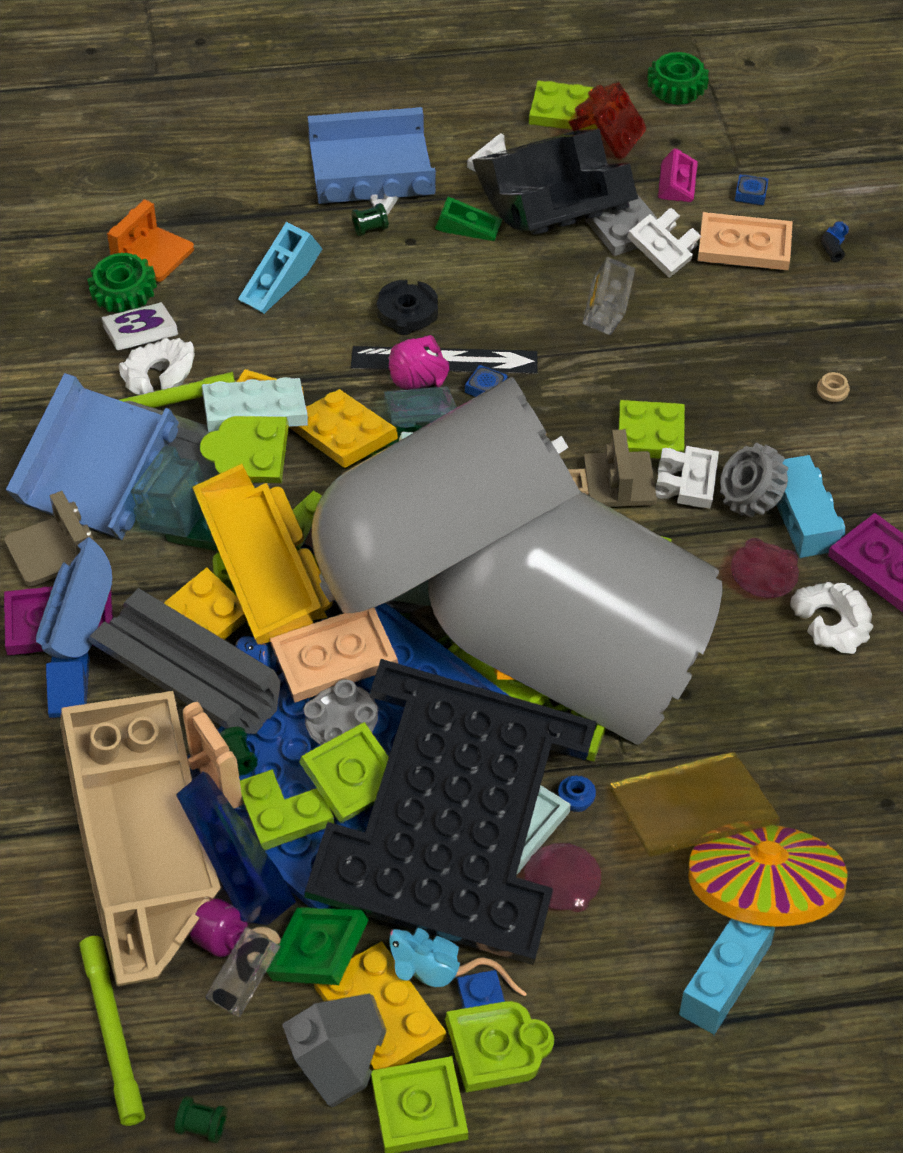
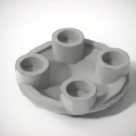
[304,679,378,745]

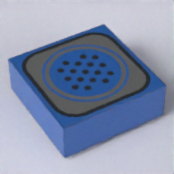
[735,174,769,205]
[465,365,508,397]

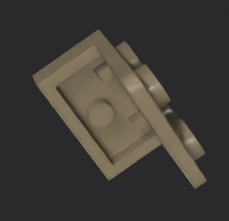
[4,491,94,586]

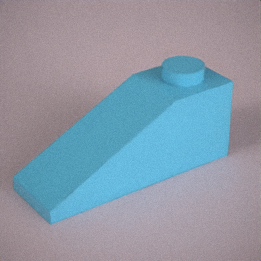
[238,222,322,314]

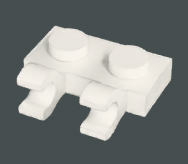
[627,208,701,278]
[655,446,719,509]

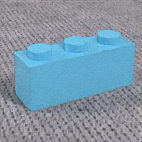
[776,455,845,558]
[679,918,776,1035]

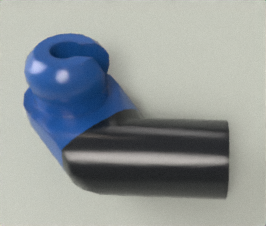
[821,221,849,262]

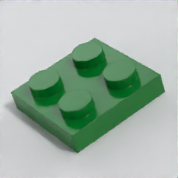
[266,907,368,985]

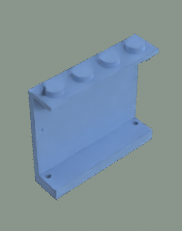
[308,107,435,204]
[6,373,179,540]

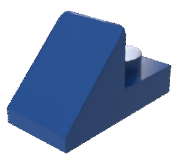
[46,652,90,718]

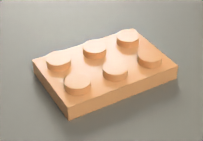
[698,212,793,270]
[270,607,398,702]

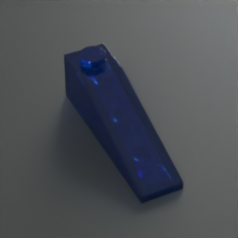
[176,772,296,925]

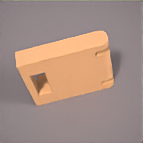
[182,702,243,813]

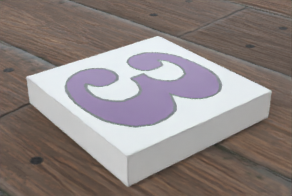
[101,302,178,350]

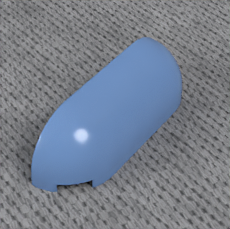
[36,537,112,659]

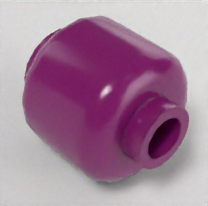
[190,898,248,957]

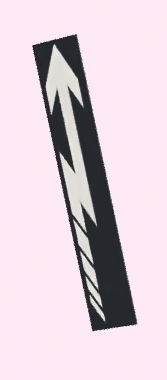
[351,346,538,373]

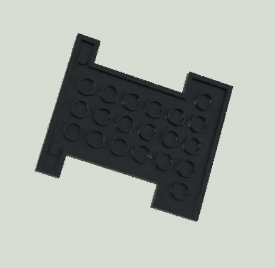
[304,659,597,965]

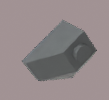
[282,993,387,1108]

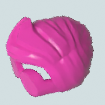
[388,335,449,391]

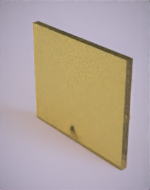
[610,752,779,857]

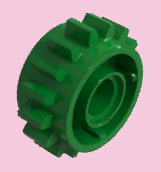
[647,52,709,105]
[88,253,157,313]

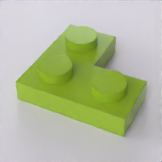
[240,769,335,851]

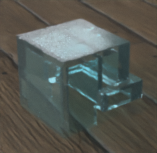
[131,445,205,537]

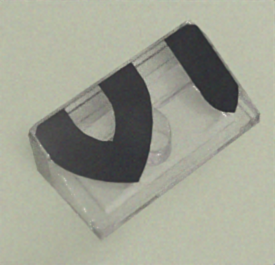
[205,927,280,1018]

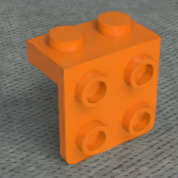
[107,199,194,282]

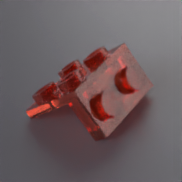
[568,81,646,159]

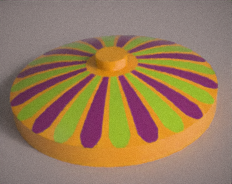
[688,824,847,927]

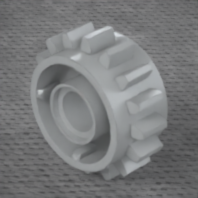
[720,443,788,517]

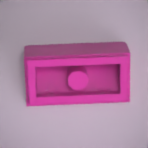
[658,148,698,202]

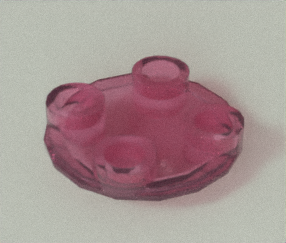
[731,538,799,598]
[525,843,601,912]

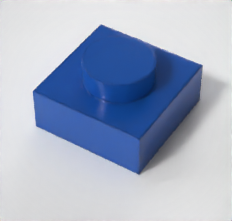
[457,970,505,1009]

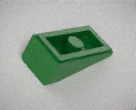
[435,197,502,241]

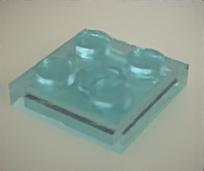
[384,386,457,428]

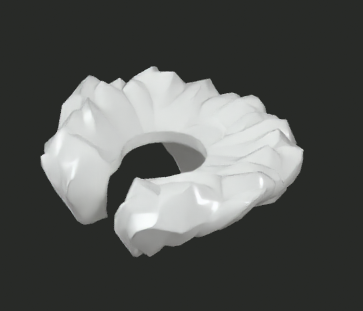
[119,338,195,395]
[790,582,873,654]

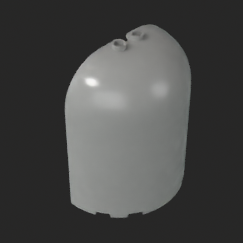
[312,376,581,613]
[428,491,722,745]

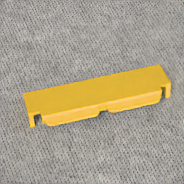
[192,464,333,644]

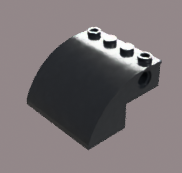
[472,129,638,235]

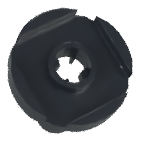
[377,280,438,335]

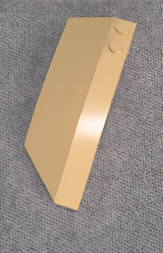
[60,691,221,986]

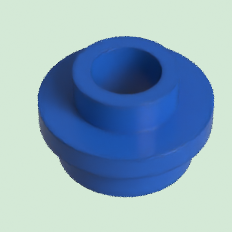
[558,776,596,812]

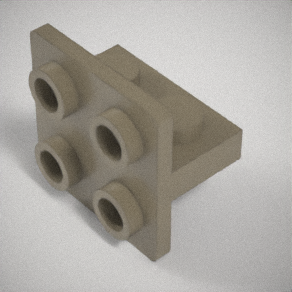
[584,429,657,507]

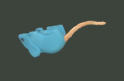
[389,927,526,996]

